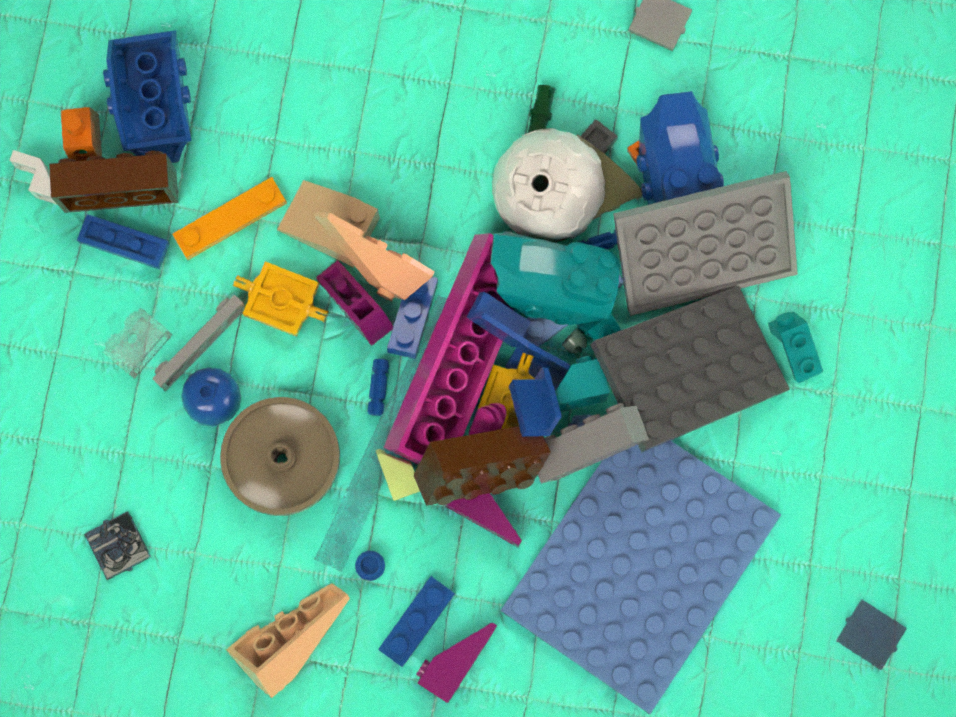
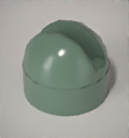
[562,328,587,353]

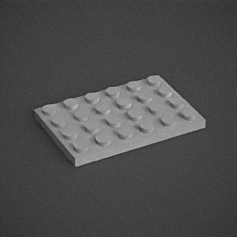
[613,171,798,316]

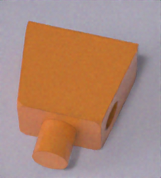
[61,107,102,161]

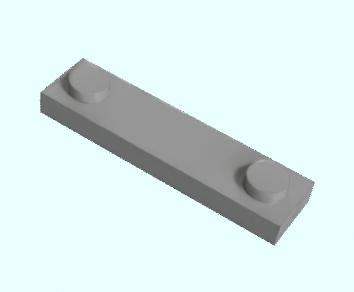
[152,295,245,391]

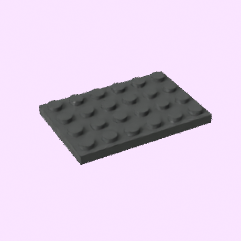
[590,286,790,453]

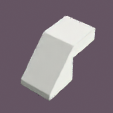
[9,150,57,205]

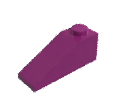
[316,260,393,346]
[443,493,522,548]
[416,623,497,703]

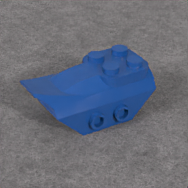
[103,30,191,163]
[636,91,724,205]

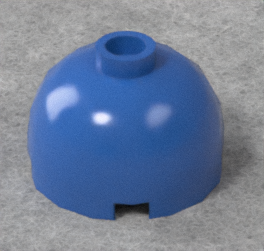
[181,367,241,427]

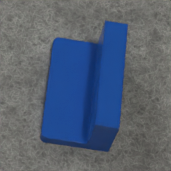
[466,292,531,348]
[505,342,571,391]
[509,367,562,437]

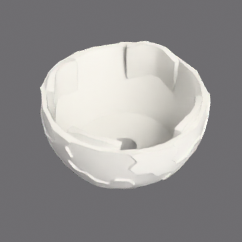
[492,128,605,242]

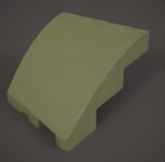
[543,134,642,220]

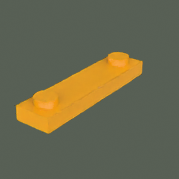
[172,177,287,260]

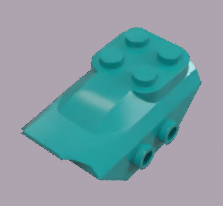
[490,231,620,325]

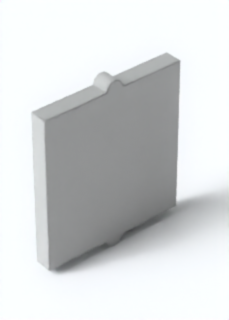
[628,0,692,51]

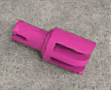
[469,403,507,435]

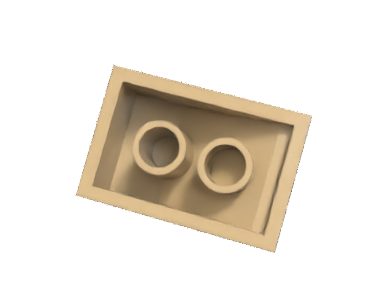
[277,180,380,268]

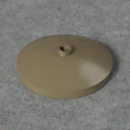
[220,397,340,516]

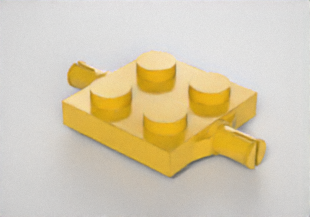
[233,261,329,337]
[478,353,535,429]

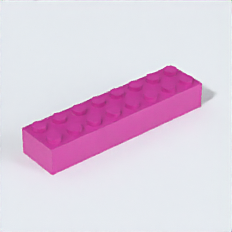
[383,233,514,465]

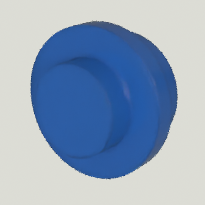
[355,551,385,581]

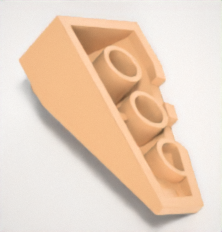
[314,211,435,301]
[226,583,350,698]

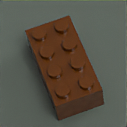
[49,151,178,213]
[413,426,551,506]

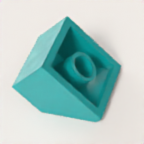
[555,356,610,412]

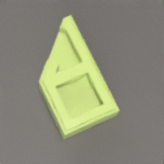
[375,449,420,501]

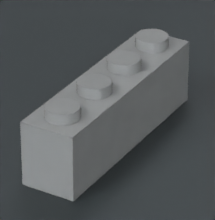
[538,403,649,484]

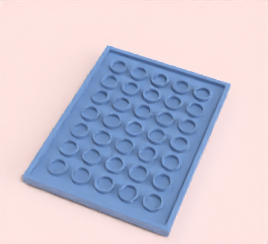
[500,441,781,714]

